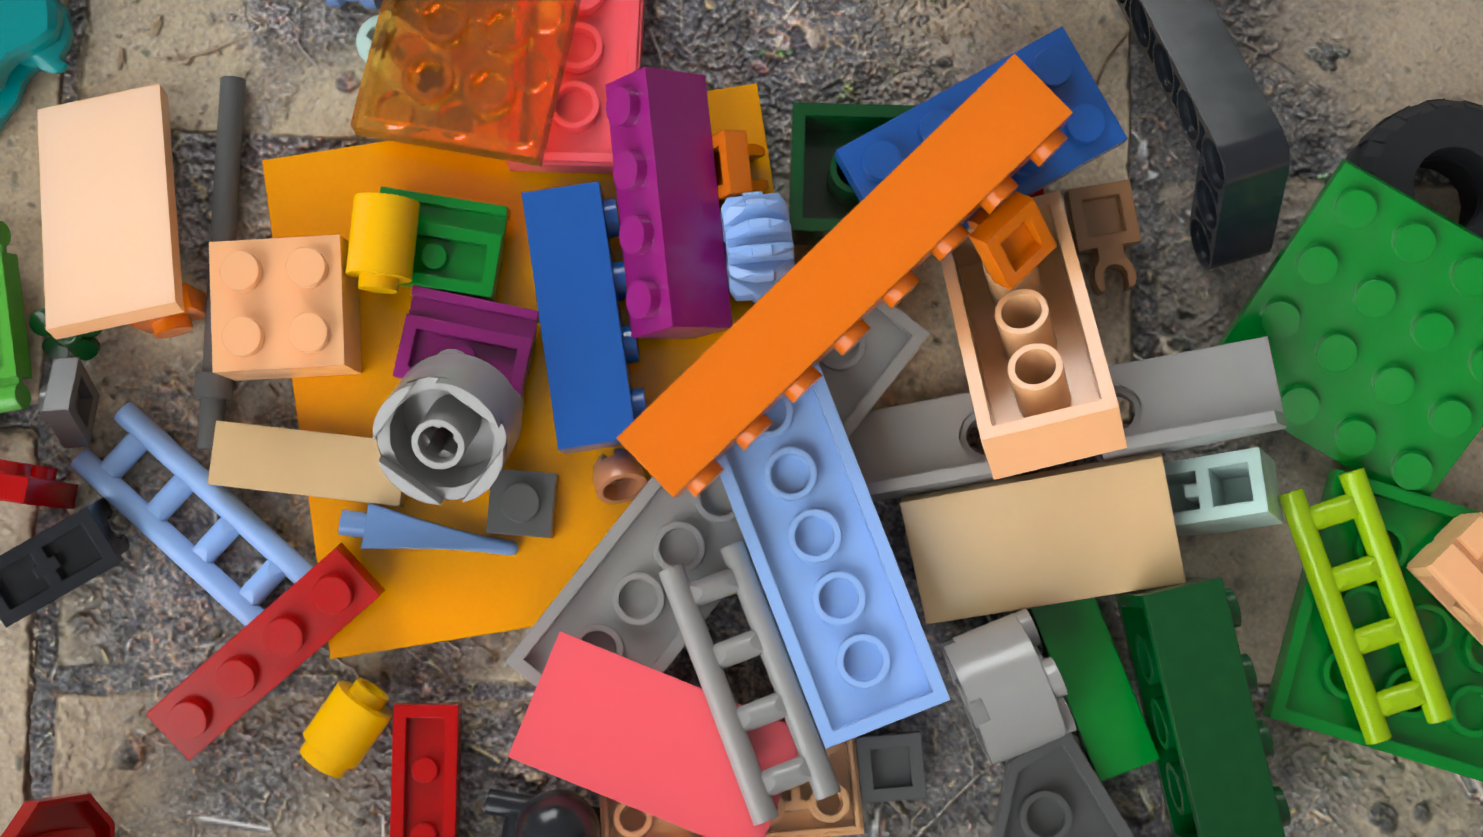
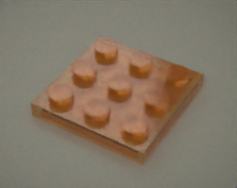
[350,0,581,167]

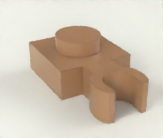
[1063,179,1141,296]

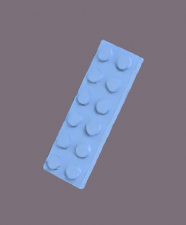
[681,363,950,749]

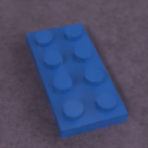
[834,26,1128,230]

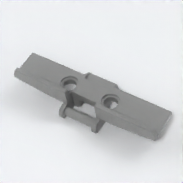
[848,336,1287,502]

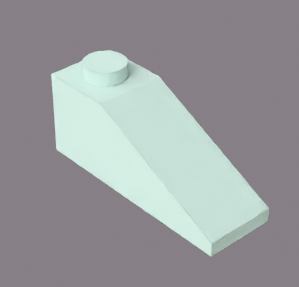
[1163,447,1284,536]

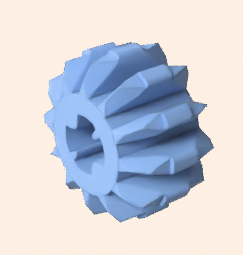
[720,191,795,303]

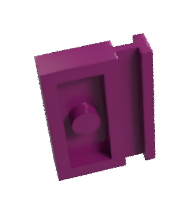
[393,285,540,400]

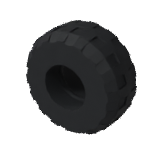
[1346,98,1483,238]

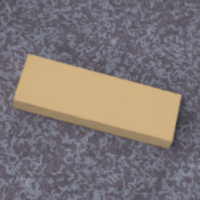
[208,420,405,507]

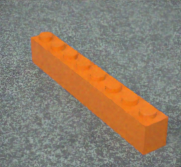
[616,53,1073,498]

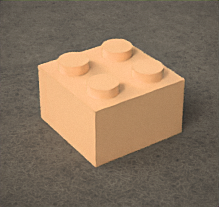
[209,235,362,381]

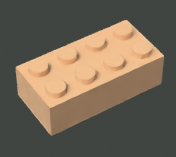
[941,191,1127,480]

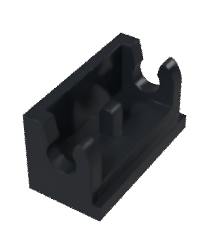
[0,497,130,628]

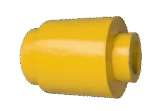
[299,677,393,778]

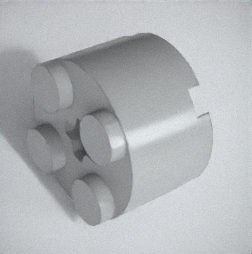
[373,349,524,505]
[940,609,1076,765]

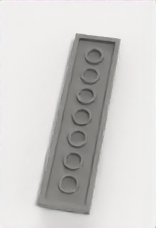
[505,301,930,687]

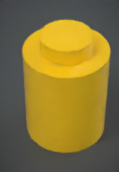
[346,192,420,294]

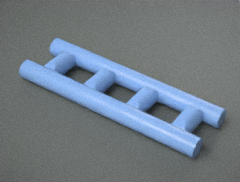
[70,402,314,626]

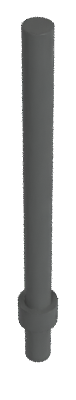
[193,76,246,451]

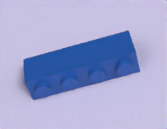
[522,181,648,454]

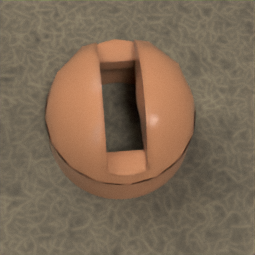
[593,448,647,504]

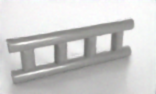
[659,540,841,826]

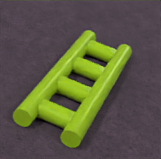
[1278,468,1454,745]

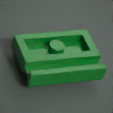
[380,186,511,301]

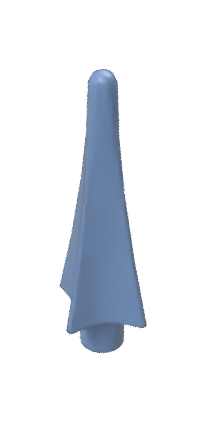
[338,503,519,556]

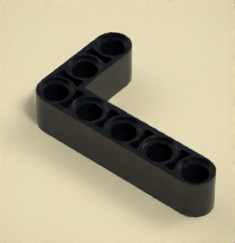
[1116,0,1290,270]

